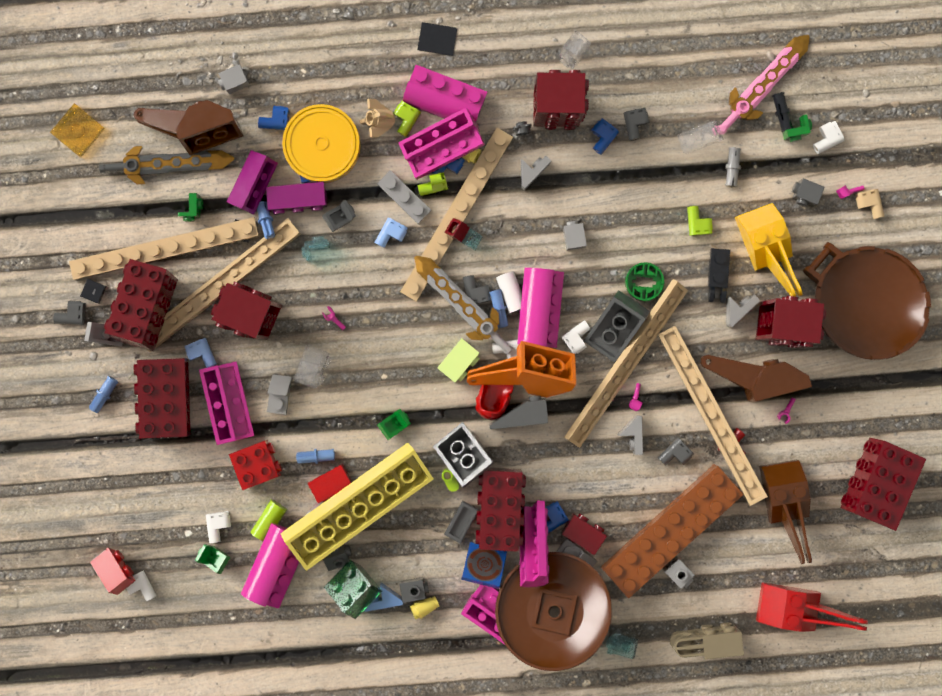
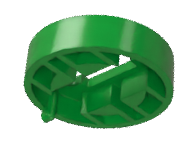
[625,262,665,301]

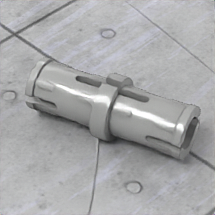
[725,147,741,187]

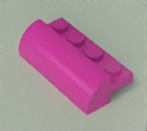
[403,65,487,123]
[398,108,485,180]
[517,268,564,348]
[199,361,254,445]
[520,500,549,587]
[241,523,299,609]
[461,584,505,645]

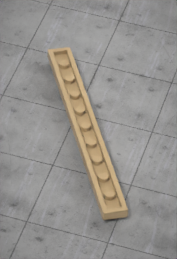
[400,128,513,302]
[69,217,260,280]
[148,219,301,352]
[564,279,688,448]
[658,326,768,506]

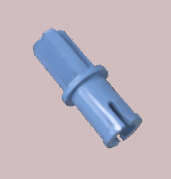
[257,201,275,239]
[489,289,508,328]
[89,376,118,413]
[296,449,335,464]

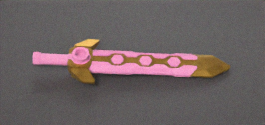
[717,35,810,135]

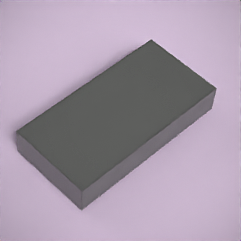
[444,500,479,544]

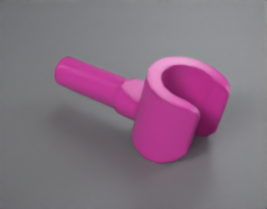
[836,185,865,199]
[322,306,346,330]
[629,383,642,411]
[777,398,796,424]

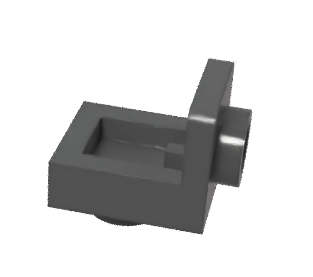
[322,200,356,232]

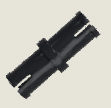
[772,92,793,133]

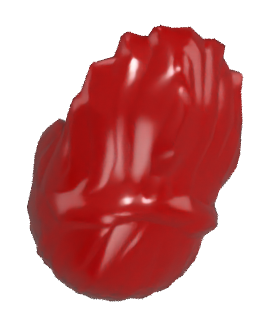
[475,385,514,420]

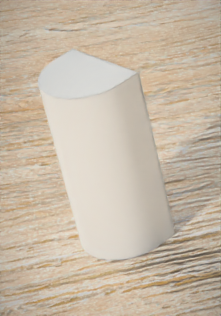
[496,271,522,314]

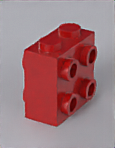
[229,439,282,490]

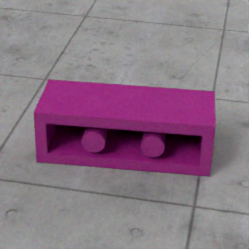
[227,150,278,215]
[266,182,327,215]

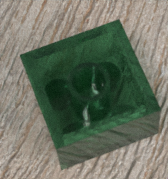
[324,559,382,619]

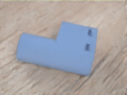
[374,217,408,248]
[184,338,217,368]

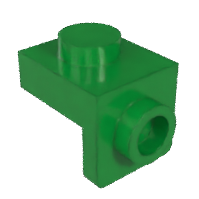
[782,114,812,142]
[178,193,203,222]
[377,409,411,440]
[195,544,230,574]

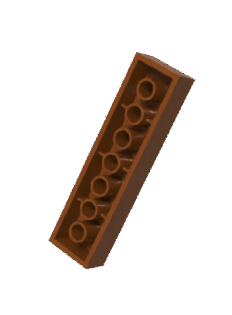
[601,464,744,598]

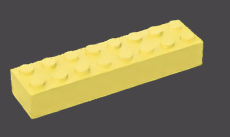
[280,443,434,571]

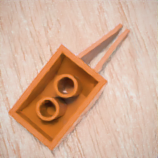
[467,341,576,398]

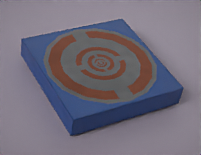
[461,542,507,589]

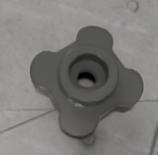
[513,121,532,136]

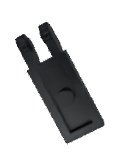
[707,248,730,303]

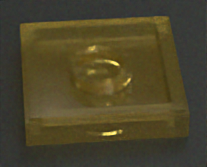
[50,103,105,157]

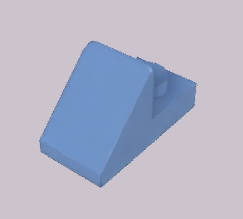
[364,583,403,612]

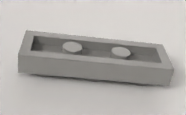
[377,170,431,224]

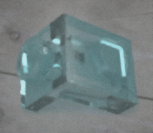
[301,236,330,262]
[606,633,639,659]

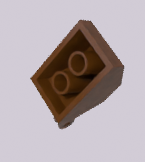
[133,100,244,155]
[700,355,812,402]
[759,459,812,565]

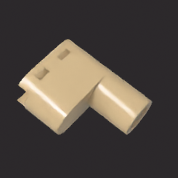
[855,189,885,219]

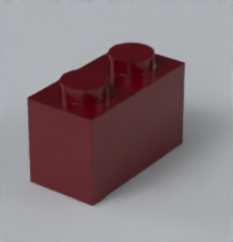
[561,513,607,556]

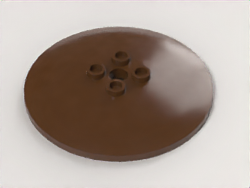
[495,552,612,671]

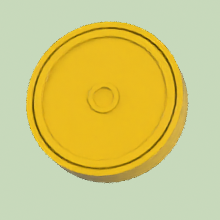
[282,104,361,183]

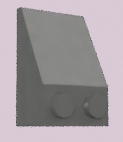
[584,290,650,362]
[489,396,548,429]
[433,422,494,488]

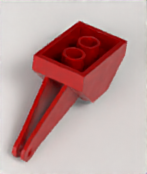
[756,582,868,632]

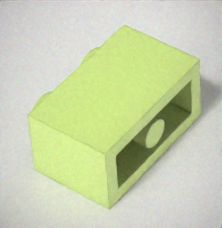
[438,338,480,382]

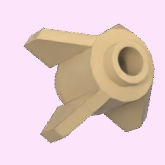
[359,99,395,138]

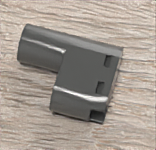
[623,107,650,141]
[463,275,491,304]
[53,301,86,325]
[658,438,694,466]

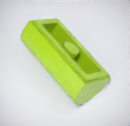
[250,499,287,541]

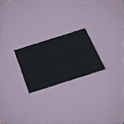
[417,22,457,56]

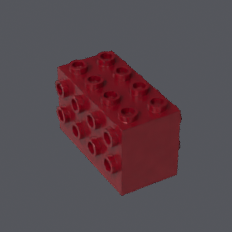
[533,70,589,130]
[104,259,178,352]
[211,281,282,340]
[755,296,826,348]
[133,358,191,438]
[840,437,926,531]
[475,468,526,551]

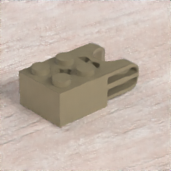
[670,622,744,660]

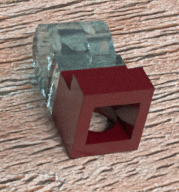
[444,218,483,250]

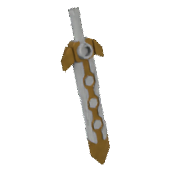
[414,256,513,355]

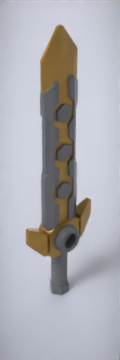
[99,146,234,185]

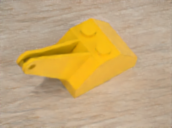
[735,203,803,297]

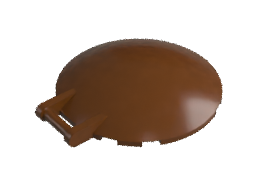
[803,242,931,360]

